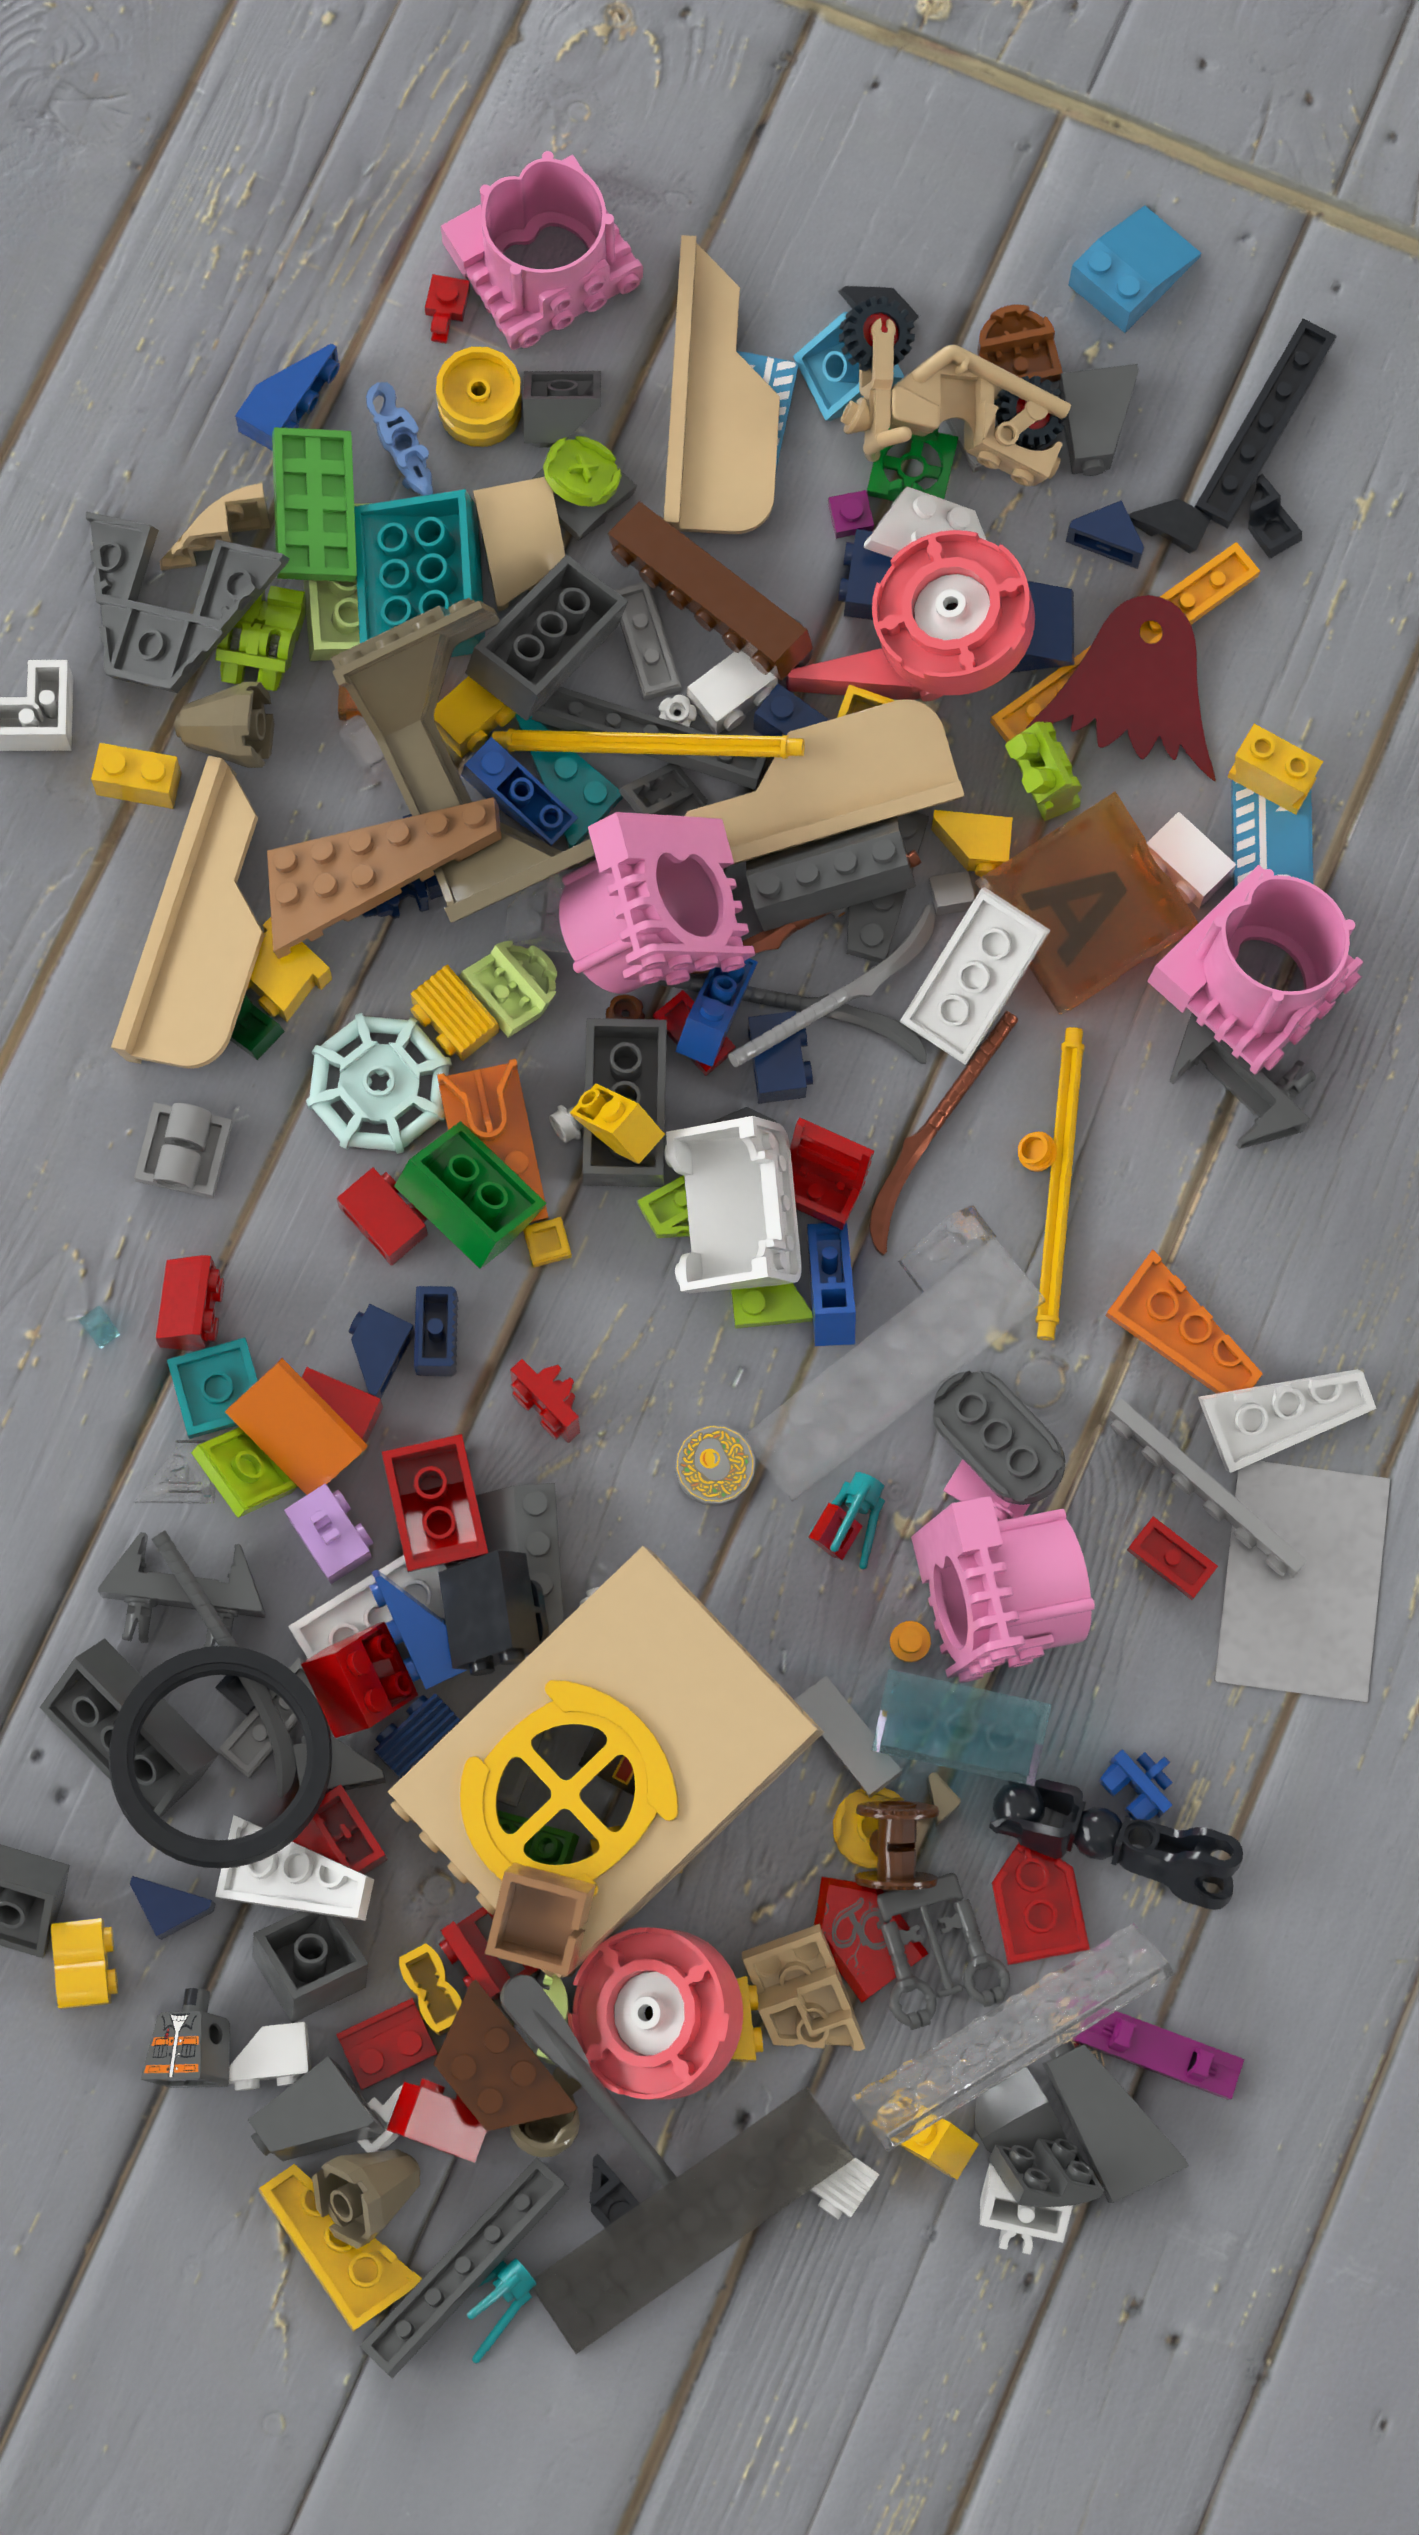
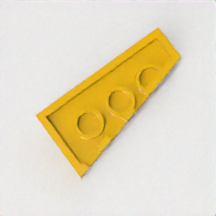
[258,2164,422,2332]

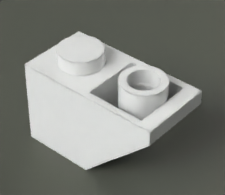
[229,2022,311,2091]

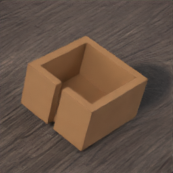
[485,1863,596,1976]

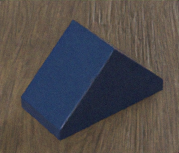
[1066,500,1144,569]
[130,1876,216,1940]

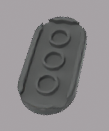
[932,1371,1065,1505]

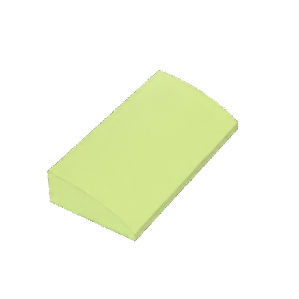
[303,503,366,661]

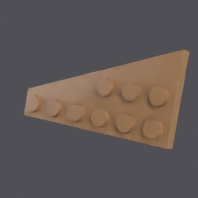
[267,797,501,959]

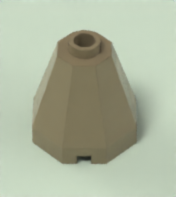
[175,682,274,768]
[312,2149,420,2249]

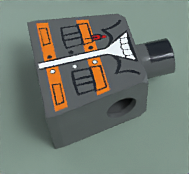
[141,1988,230,2088]

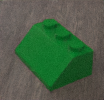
[394,1121,547,1269]

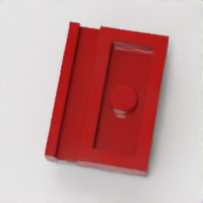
[336,1998,438,2091]

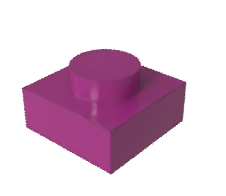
[828,490,874,539]

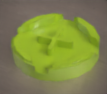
[543,436,621,507]

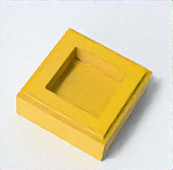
[523,1217,572,1268]

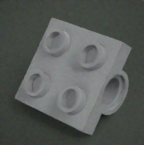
[134,1102,233,1199]

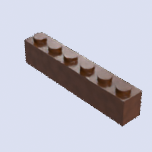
[608,501,813,681]

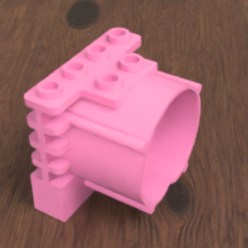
[441,151,643,350]
[559,812,756,994]
[1147,865,1363,1075]
[911,1496,1095,1683]

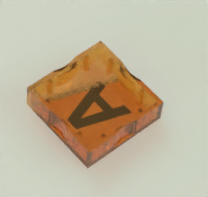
[975,791,1198,1015]

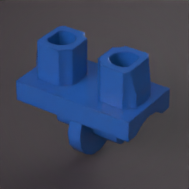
[1099,1749,1173,1821]

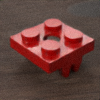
[510,1359,580,1443]

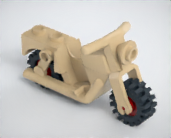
[839,296,1071,486]

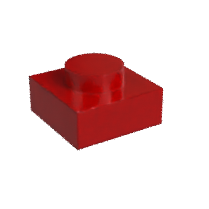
[808,1503,863,1561]

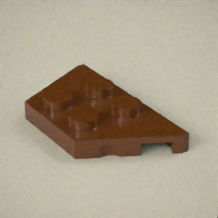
[434,1979,578,2131]

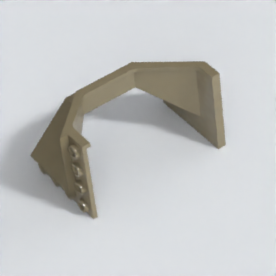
[331,598,596,923]

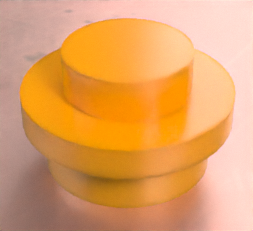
[1018,1132,1057,1172]
[889,1621,931,1662]

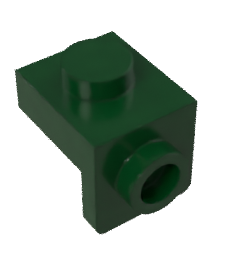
[230,994,284,1060]

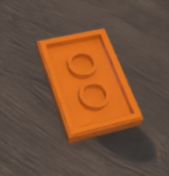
[225,1358,368,1495]

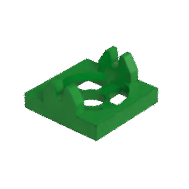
[867,428,959,501]

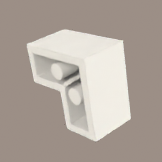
[0,660,73,751]

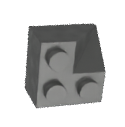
[252,1911,368,2023]

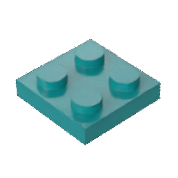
[167,1337,258,1439]

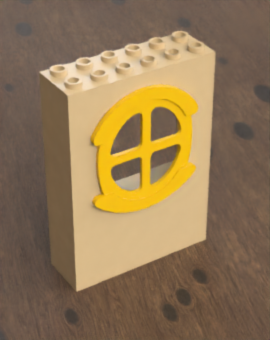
[387,1546,824,1978]

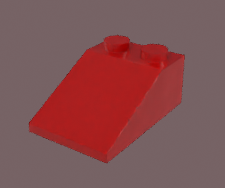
[382,1434,488,1572]

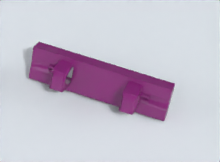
[1072,2000,1245,2100]

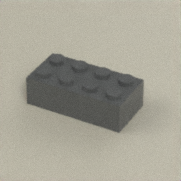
[465,555,628,721]
[583,1018,667,1187]

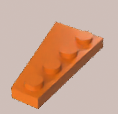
[1105,1249,1263,1394]

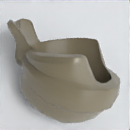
[510,2067,582,2158]

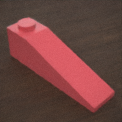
[786,648,943,701]

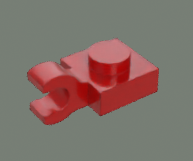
[425,274,470,344]

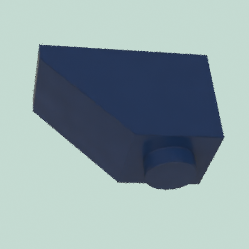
[349,1304,415,1399]

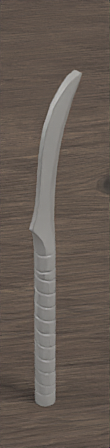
[728,903,935,1068]

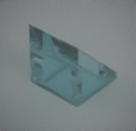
[79,1306,120,1349]

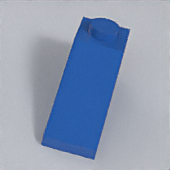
[807,1222,856,1346]

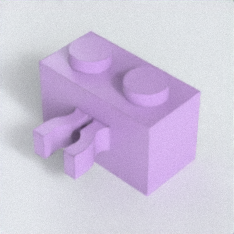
[284,1483,373,1584]

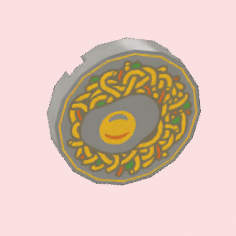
[675,1424,755,1506]

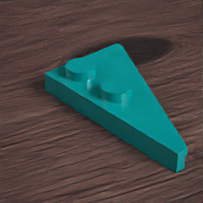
[515,713,623,849]

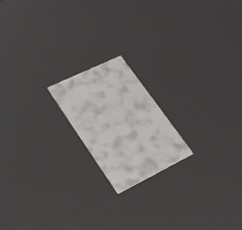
[1215,1461,1390,1703]

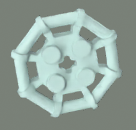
[306,1013,453,1154]

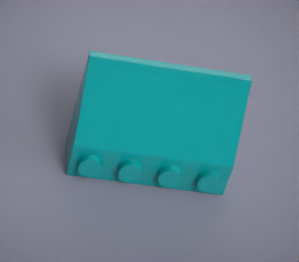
[354,489,485,657]

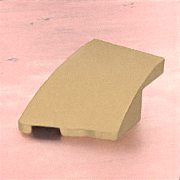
[473,477,565,611]
[160,483,270,570]
[742,1924,866,2051]

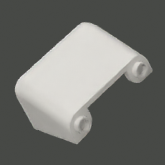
[664,1116,802,1293]

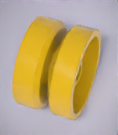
[436,346,522,447]

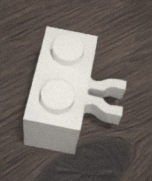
[980,2163,1073,2255]

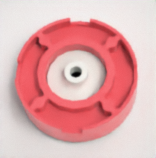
[872,530,1035,695]
[568,1927,743,2100]

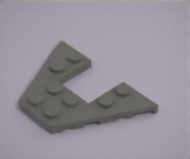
[86,512,290,693]

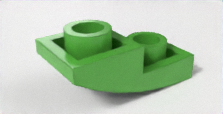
[497,1810,580,1865]

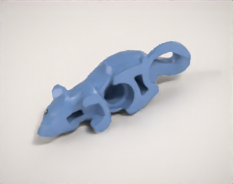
[366,382,433,496]

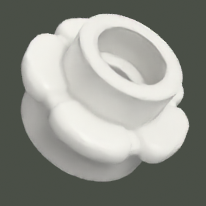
[659,695,697,727]
[549,1105,584,1143]

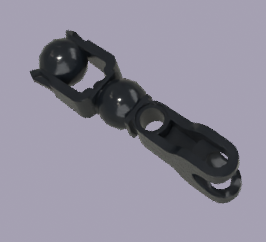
[989,1774,1243,1910]

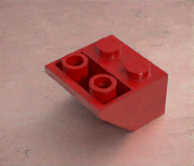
[156,1255,224,1351]
[301,1621,419,1738]
[292,1784,388,1875]

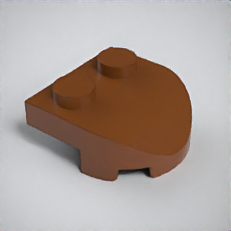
[977,304,1063,382]

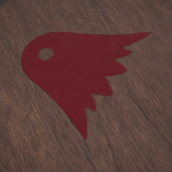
[1026,595,1216,781]

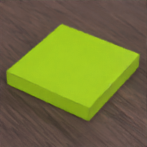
[191,1427,298,1518]

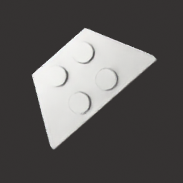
[864,487,986,558]

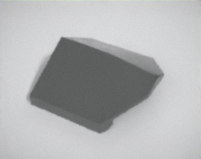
[619,763,708,816]
[974,2065,1067,2153]

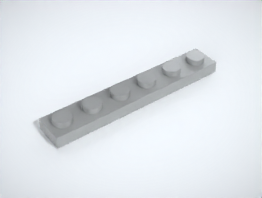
[1108,1398,1307,1578]

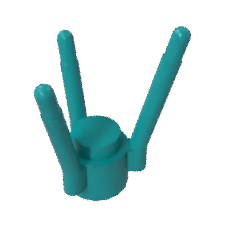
[810,1472,885,1570]
[467,2258,537,2363]

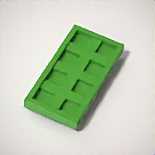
[272,427,357,582]

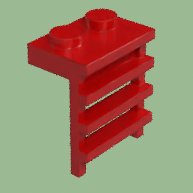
[790,1117,875,1230]
[439,1907,540,2002]

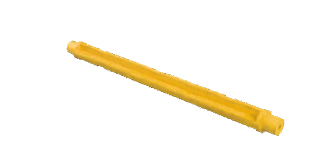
[492,728,805,759]
[1035,1027,1085,1341]

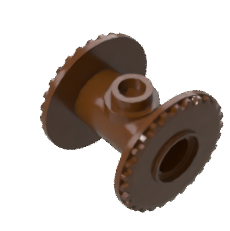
[855,1801,939,1890]

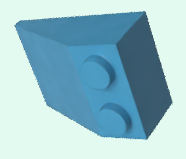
[1068,205,1202,333]

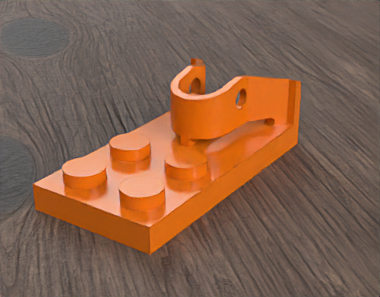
[437,1058,549,1223]

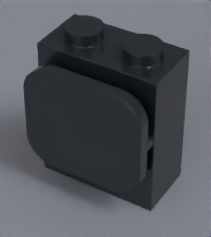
[438,1550,549,1676]

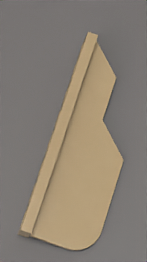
[664,235,780,534]
[685,699,965,866]
[111,756,265,1069]

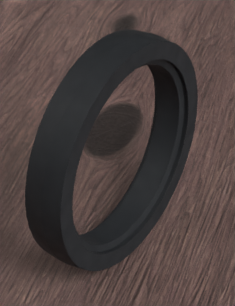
[109,1646,332,1869]

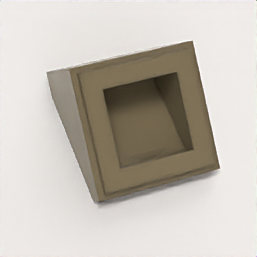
[926,1772,961,1827]

